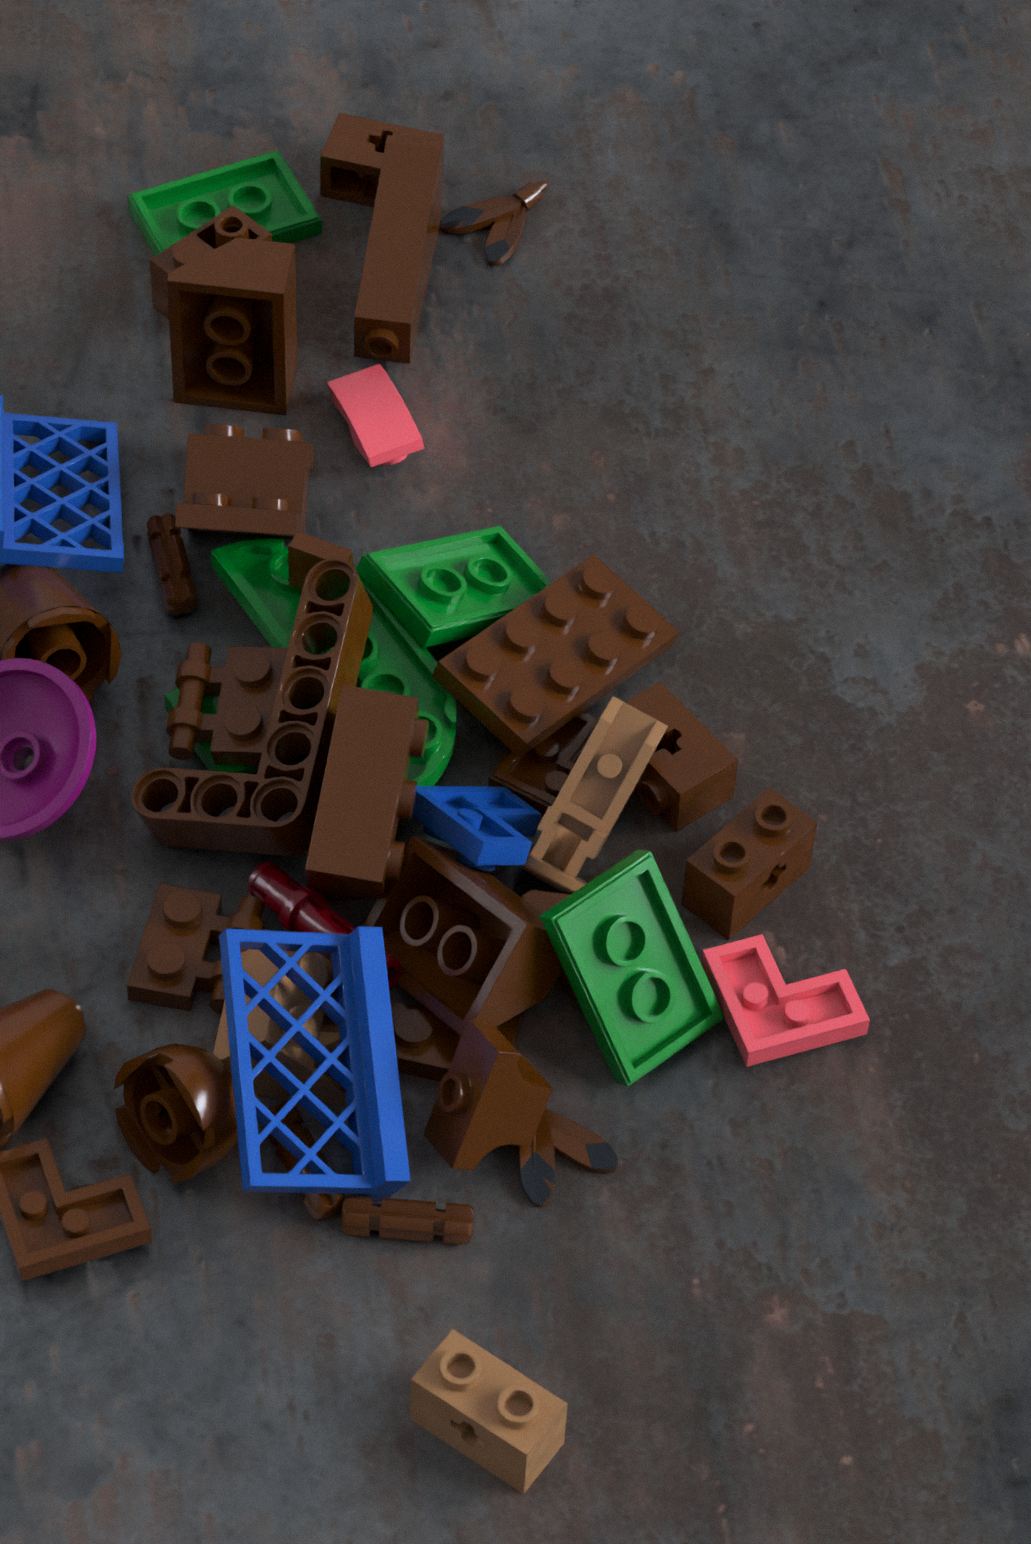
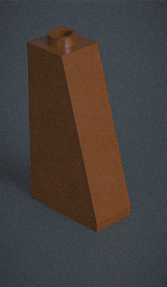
[354,135,443,364]

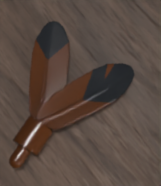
[440,180,548,265]
[519,1109,618,1207]

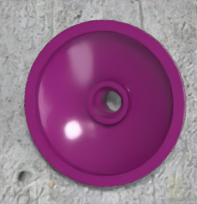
[0,658,96,842]

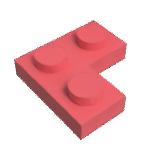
[701,934,870,1067]

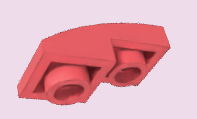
[327,364,425,467]

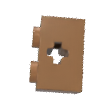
[410,1329,568,1494]

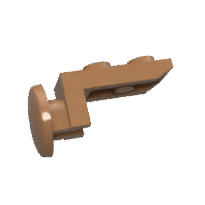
[518,696,668,895]

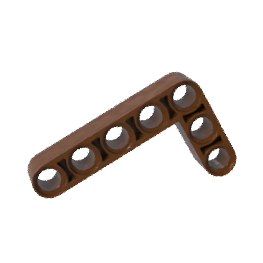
[131,558,373,856]

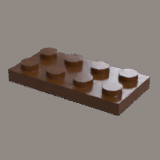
[432,554,680,758]

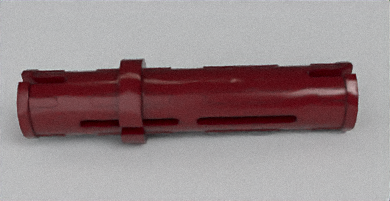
[247,861,402,991]

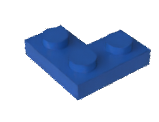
[412,786,542,871]

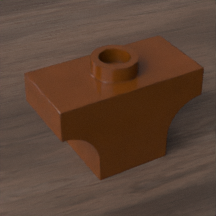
[423,1019,553,1171]

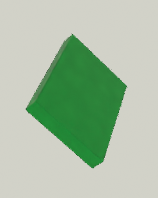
[127,150,322,256]
[357,526,552,648]
[539,849,725,1086]

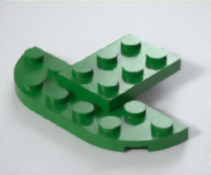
[164,538,457,786]

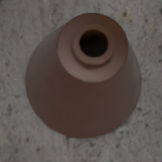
[0,564,122,702]
[0,989,86,1149]

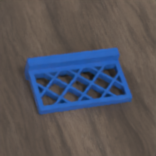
[0,395,124,573]
[219,926,411,1201]

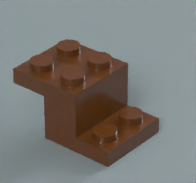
[175,423,315,538]

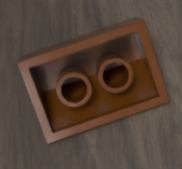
[167,238,297,415]
[305,685,429,901]
[363,836,563,1036]

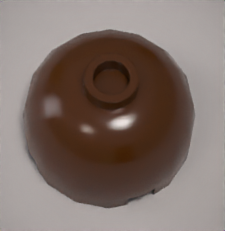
[114,1043,238,1183]

